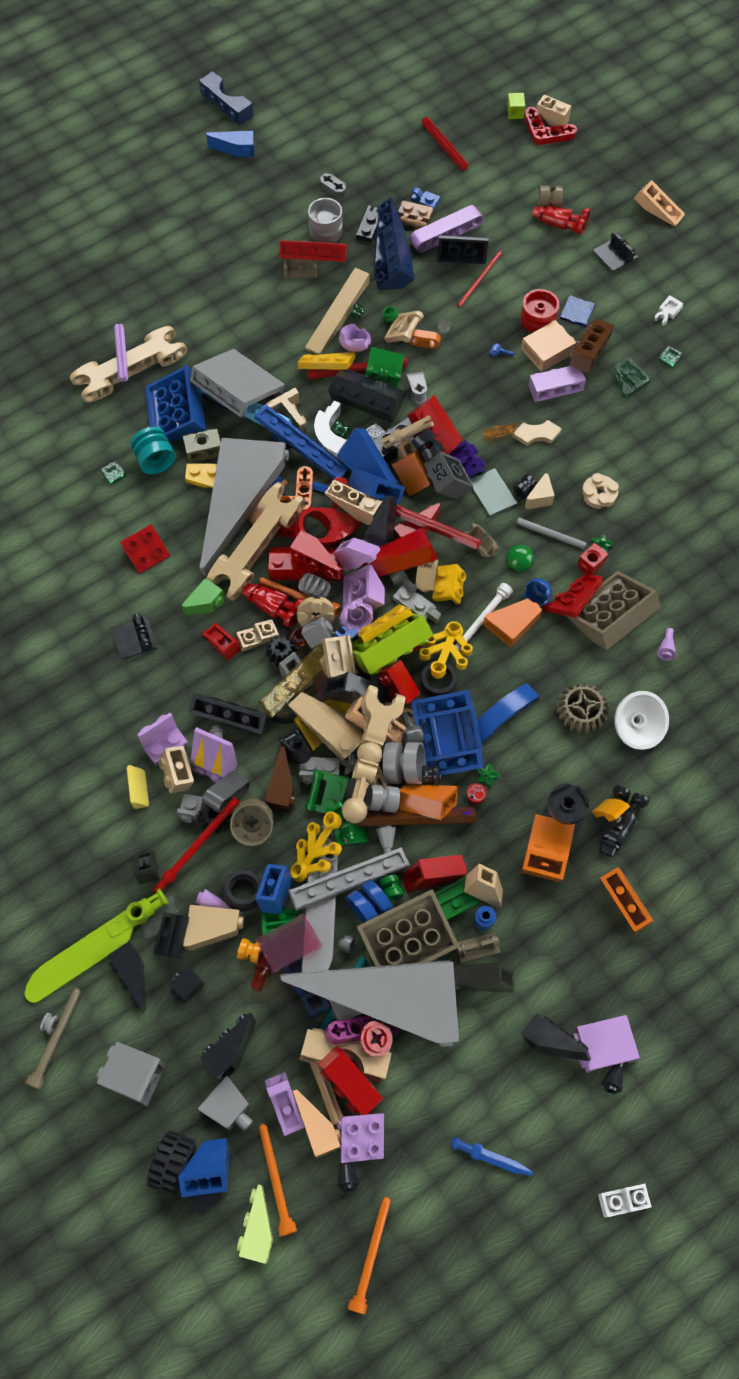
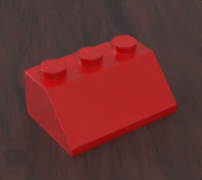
[407,395,463,454]

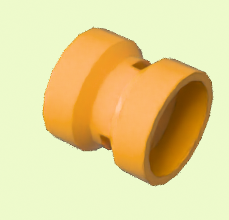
[237,938,263,964]

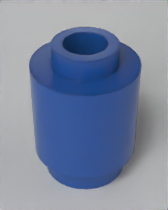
[474,906,496,931]

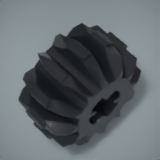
[265,635,298,667]
[197,803,232,835]

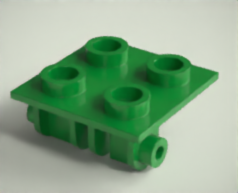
[365,347,405,388]
[325,802,370,845]

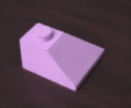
[342,564,385,610]

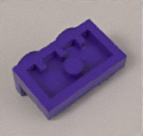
[449,440,486,478]

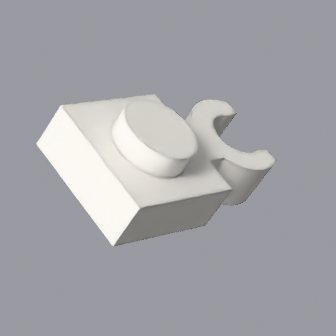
[655,295,683,326]

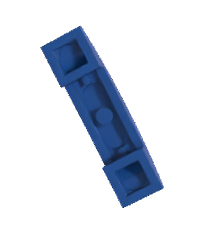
[477,683,540,743]

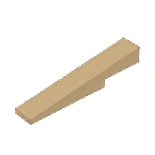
[305,268,370,355]

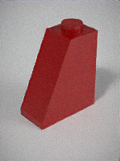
[402,855,467,893]

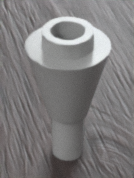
[376,825,396,854]

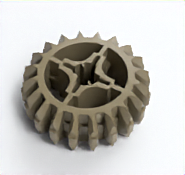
[557,682,609,734]

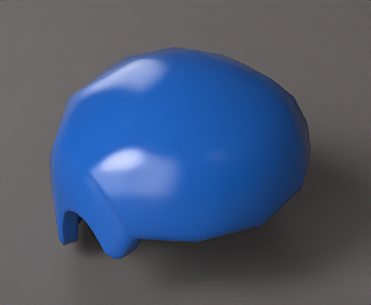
[523,578,552,607]

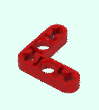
[524,107,577,145]

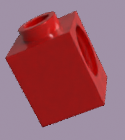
[577,543,608,574]

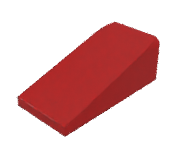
[202,623,241,660]

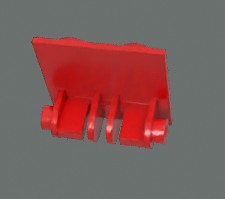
[120,524,171,574]

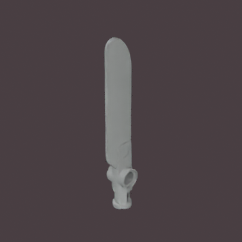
[302,825,338,972]

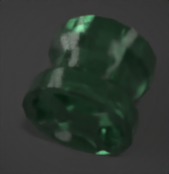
[331,420,352,440]

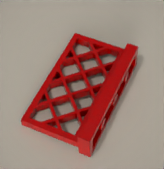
[279,240,348,262]

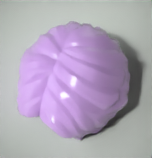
[339,324,371,352]
[339,599,373,632]

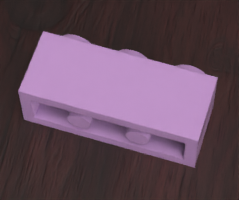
[528,366,586,402]

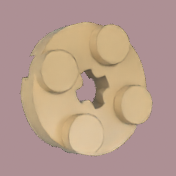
[582,473,619,509]
[297,597,335,627]

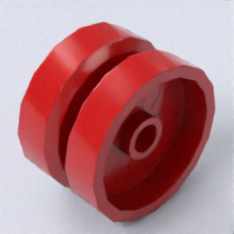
[520,289,559,333]

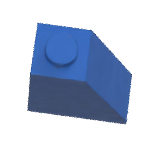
[349,468,405,504]
[178,1138,229,1197]

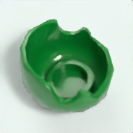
[506,545,534,572]

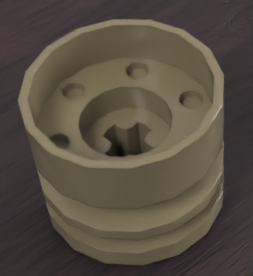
[230,798,273,846]

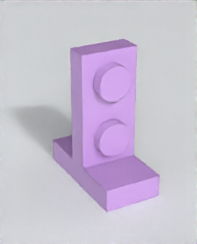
[265,1072,305,1136]

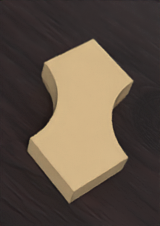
[513,420,562,446]

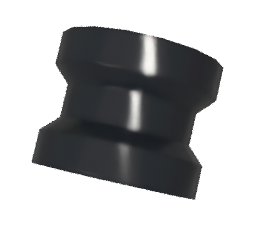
[422,765,441,785]

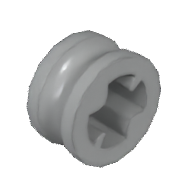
[40,1012,59,1035]

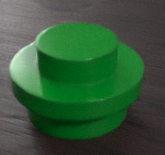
[382,306,399,322]

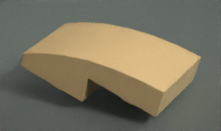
[235,619,279,652]

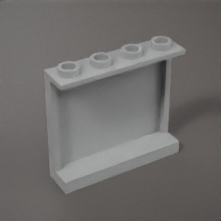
[190,349,285,417]

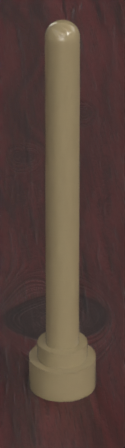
[25,988,81,1090]

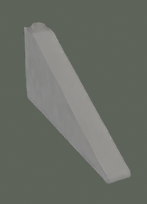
[200,438,289,576]
[280,961,459,1047]

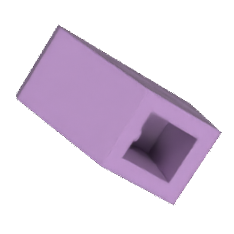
[333,538,380,571]

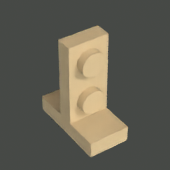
[266,388,307,434]

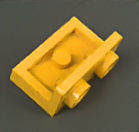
[432,564,466,605]

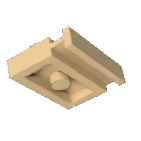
[322,635,356,677]

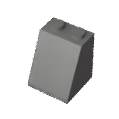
[97,1042,167,1106]

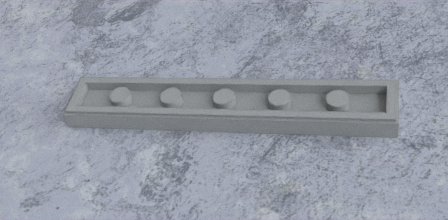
[288,847,410,911]

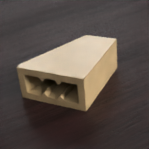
[183,905,244,951]

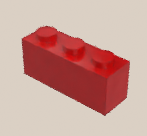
[318,1046,383,1115]

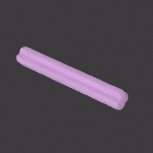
[114,323,128,382]

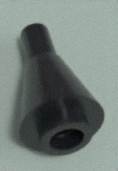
[601,1063,624,1094]
[337,1162,359,1192]

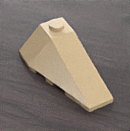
[288,692,364,761]

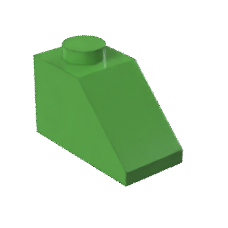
[182,579,225,616]

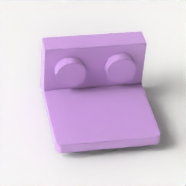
[137,713,189,766]

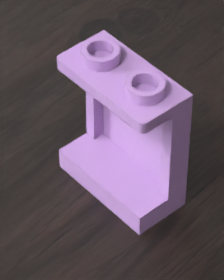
[572,1015,640,1073]

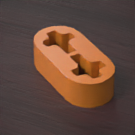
[409,329,441,349]

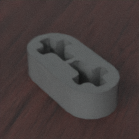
[320,173,346,198]

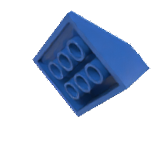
[145,365,206,442]

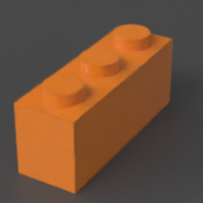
[600,867,655,932]

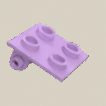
[337,1113,384,1163]

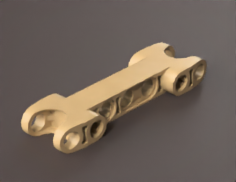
[70,326,187,403]
[206,482,305,601]

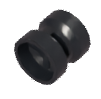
[512,474,537,499]

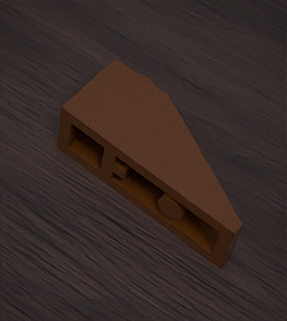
[265,747,296,813]

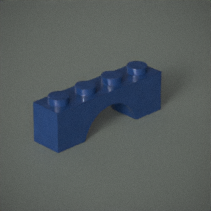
[199,71,253,125]
[271,931,330,1021]

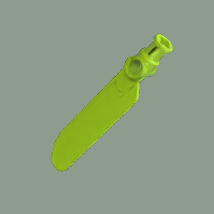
[25,888,169,1003]

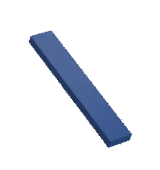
[254,404,349,480]

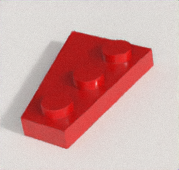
[543,573,603,618]

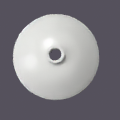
[614,691,669,750]

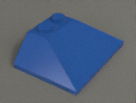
[411,690,483,775]

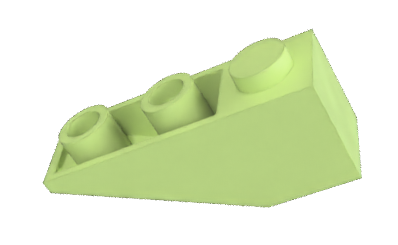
[237,1184,273,1264]

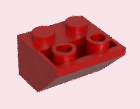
[377,660,420,705]

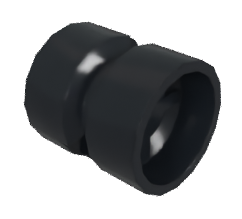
[411,428,444,462]

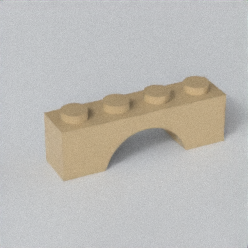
[299,1028,391,1084]

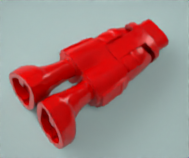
[532,205,591,235]
[242,583,305,628]

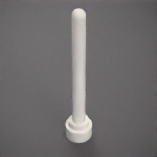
[455,583,513,652]

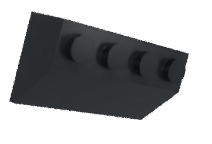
[328,369,407,423]

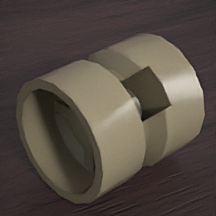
[538,185,563,208]

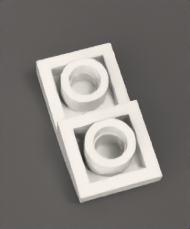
[598,1184,651,1218]

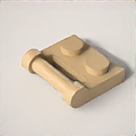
[384,311,424,343]

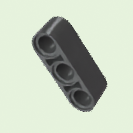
[202,771,250,813]

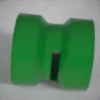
[379,875,404,901]

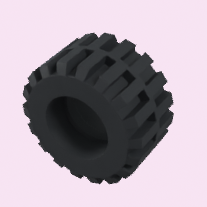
[147,1130,196,1197]

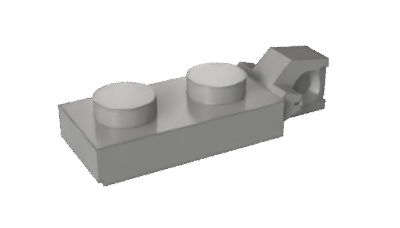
[393,584,441,624]

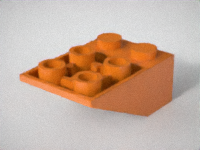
[521,814,575,883]

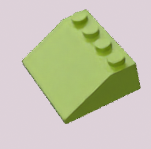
[352,613,433,675]

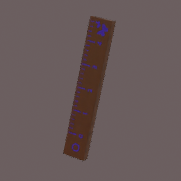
[355,807,477,826]

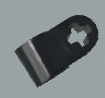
[278,728,311,764]

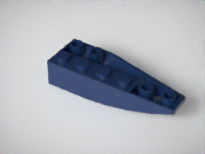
[374,197,415,290]

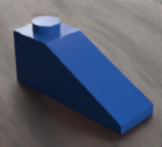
[206,131,255,157]

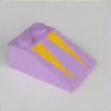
[190,727,238,783]

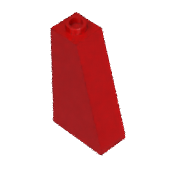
[362,527,438,577]

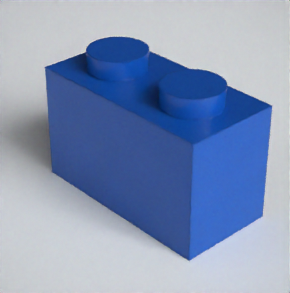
[255,864,293,914]

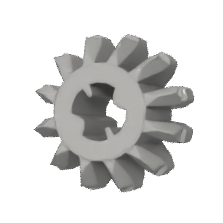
[298,573,331,599]

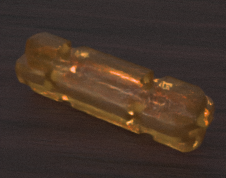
[484,422,518,440]

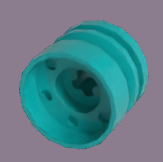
[130,427,176,475]

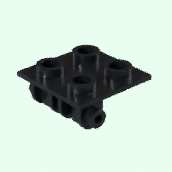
[593,232,638,272]
[111,613,157,660]

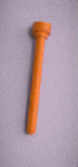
[259,577,341,619]
[259,1124,297,1237]
[347,1197,391,1315]

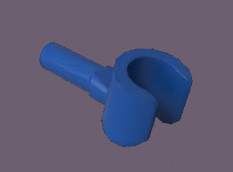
[489,343,514,357]

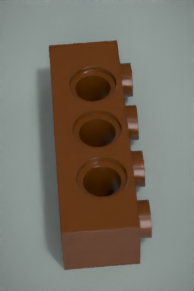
[569,318,614,373]

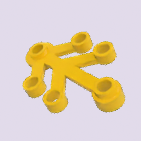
[419,622,473,679]
[290,811,342,882]

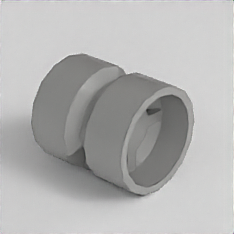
[365,784,400,813]

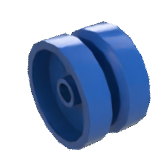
[346,879,394,923]

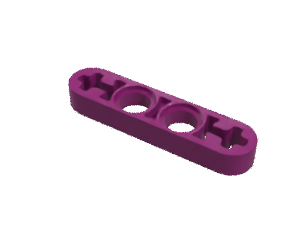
[325,1016,402,1044]

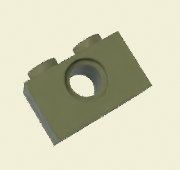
[183,429,221,463]

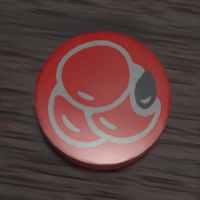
[466,783,486,804]

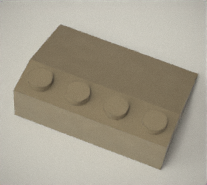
[567,571,661,650]
[356,889,459,967]

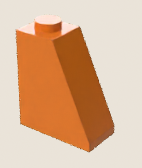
[483,599,542,648]
[398,784,458,820]

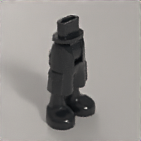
[598,785,650,858]

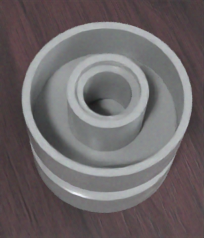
[308,198,343,243]
[382,742,425,784]

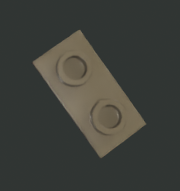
[464,523,499,557]
[456,932,500,963]

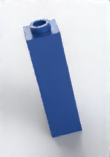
[337,428,398,484]

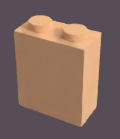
[521,320,576,372]

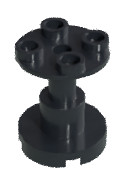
[542,783,589,835]

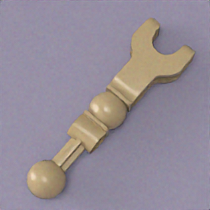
[342,685,406,823]

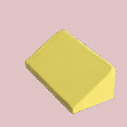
[127,765,149,809]

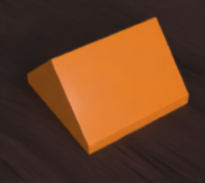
[392,450,433,496]

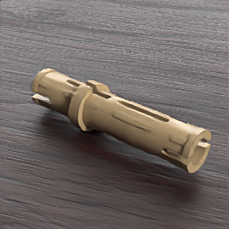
[381,415,434,449]

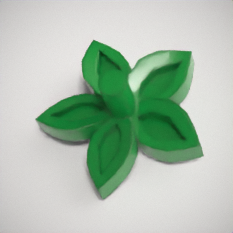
[591,535,613,553]
[477,764,500,787]

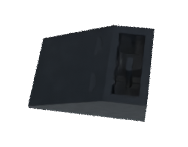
[200,1012,256,1082]

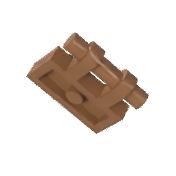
[398,200,433,229]

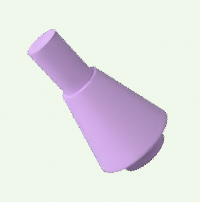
[657,628,676,661]
[196,889,232,909]

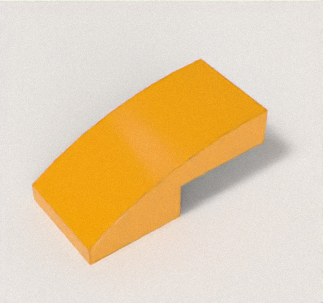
[592,798,630,822]

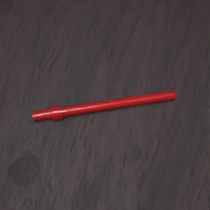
[152,797,240,893]

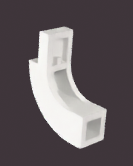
[314,401,346,461]

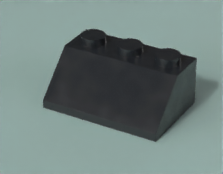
[437,235,489,264]

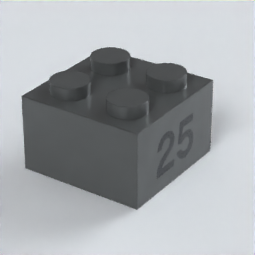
[424,451,474,500]

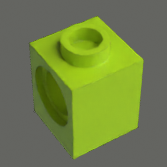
[507,93,525,119]

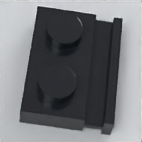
[154,912,190,959]

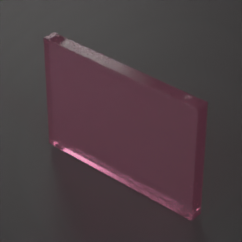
[256,914,322,973]

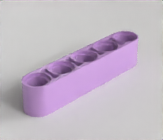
[409,205,484,253]

